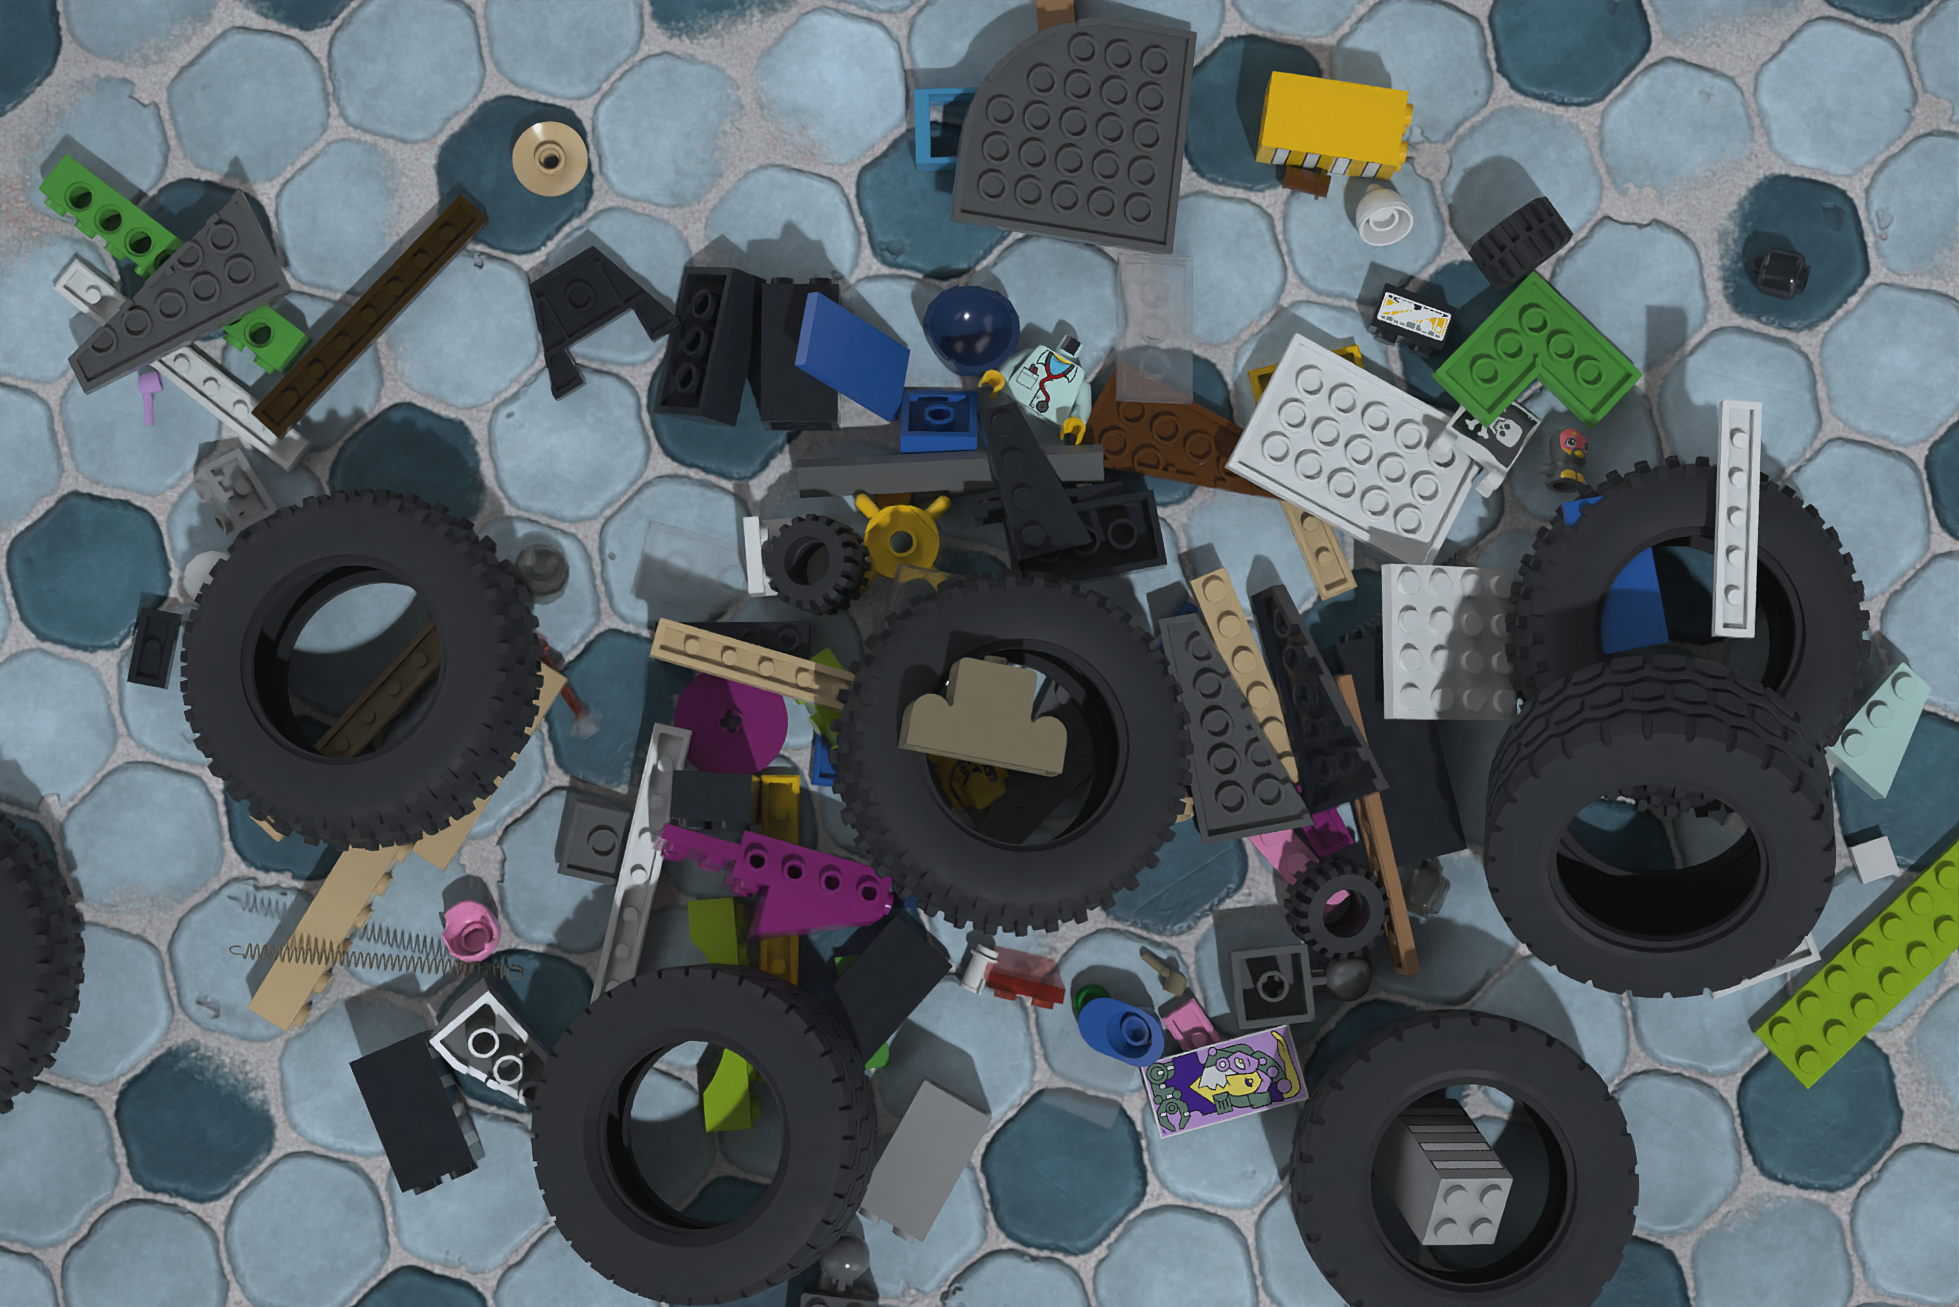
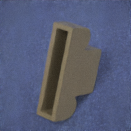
[898,656,1067,777]

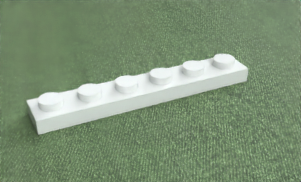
[1711,400,1762,639]

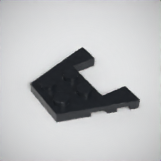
[529,245,683,401]

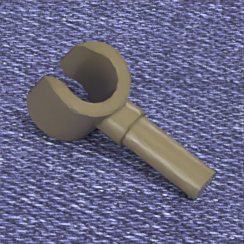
[1141,951,1187,997]

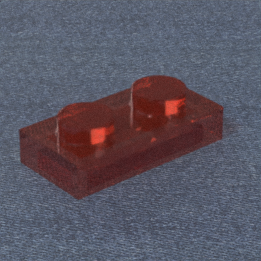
[987,971,1066,1010]

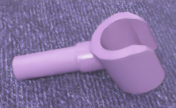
[138,371,164,425]

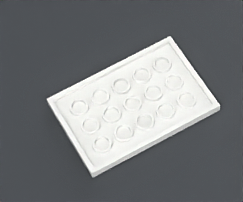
[1225,332,1482,565]

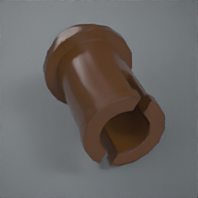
[1282,165,1332,200]

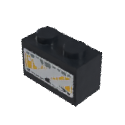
[1367,283,1457,358]

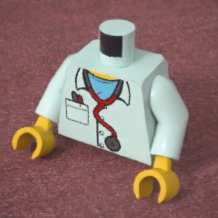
[977,335,1092,445]

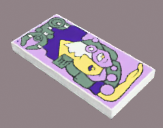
[1141,1024,1309,1139]

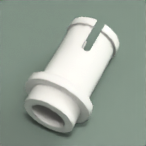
[959,943,1000,995]

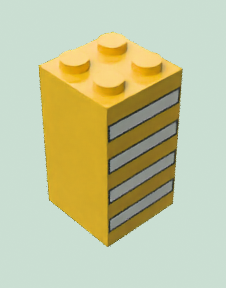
[1255,71,1413,182]

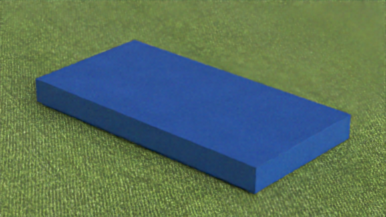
[795,292,910,421]
[1561,496,1670,655]

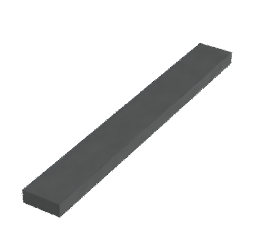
[797,444,1104,498]

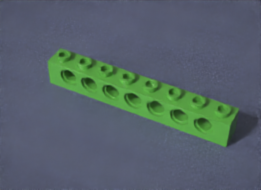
[38,154,313,376]

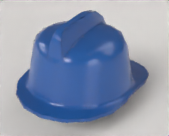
[1078,997,1165,1067]

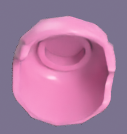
[441,900,501,963]

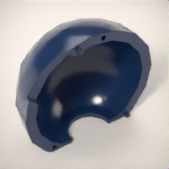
[922,285,1020,377]

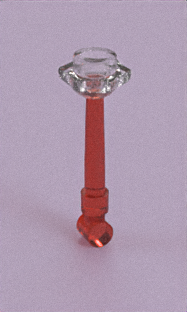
[538,639,604,740]

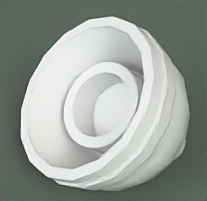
[1356,184,1413,246]

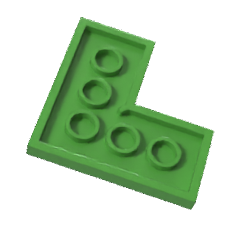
[1431,271,1643,430]

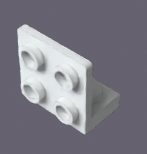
[743,516,826,597]

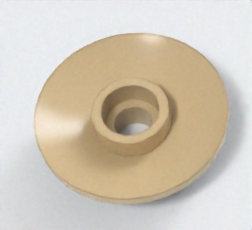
[512,121,588,197]

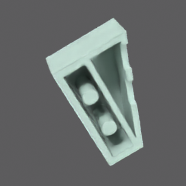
[1822,662,1932,800]

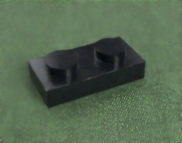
[127,607,183,690]

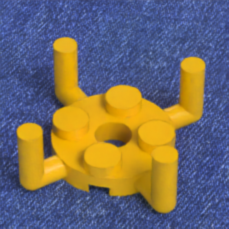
[855,494,951,594]

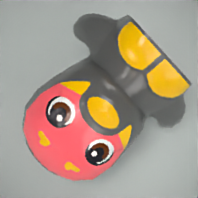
[1538,428,1588,493]

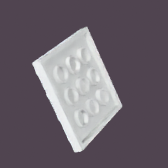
[1381,564,1517,721]

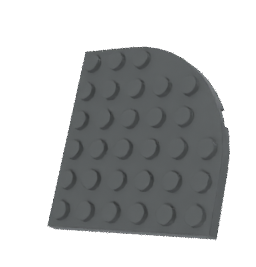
[949,18,1197,256]

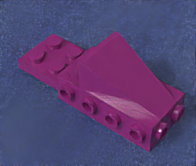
[652,823,894,941]

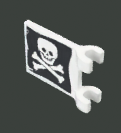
[1426,401,1541,498]

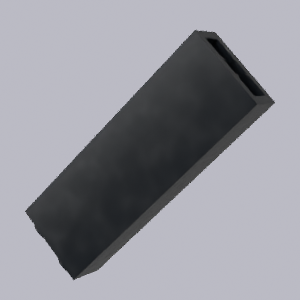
[1331,625,1468,867]

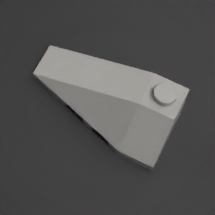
[428,977,551,1110]

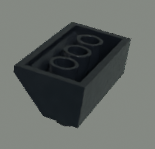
[653,266,767,427]

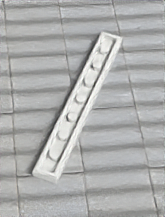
[53,259,314,474]
[590,722,692,1004]

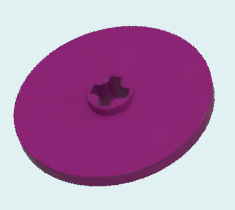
[674,672,788,775]

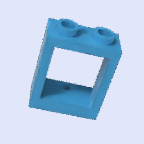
[914,87,979,172]

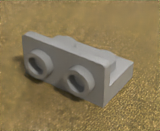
[194,448,278,542]

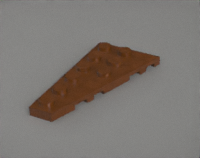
[1072,361,1287,502]

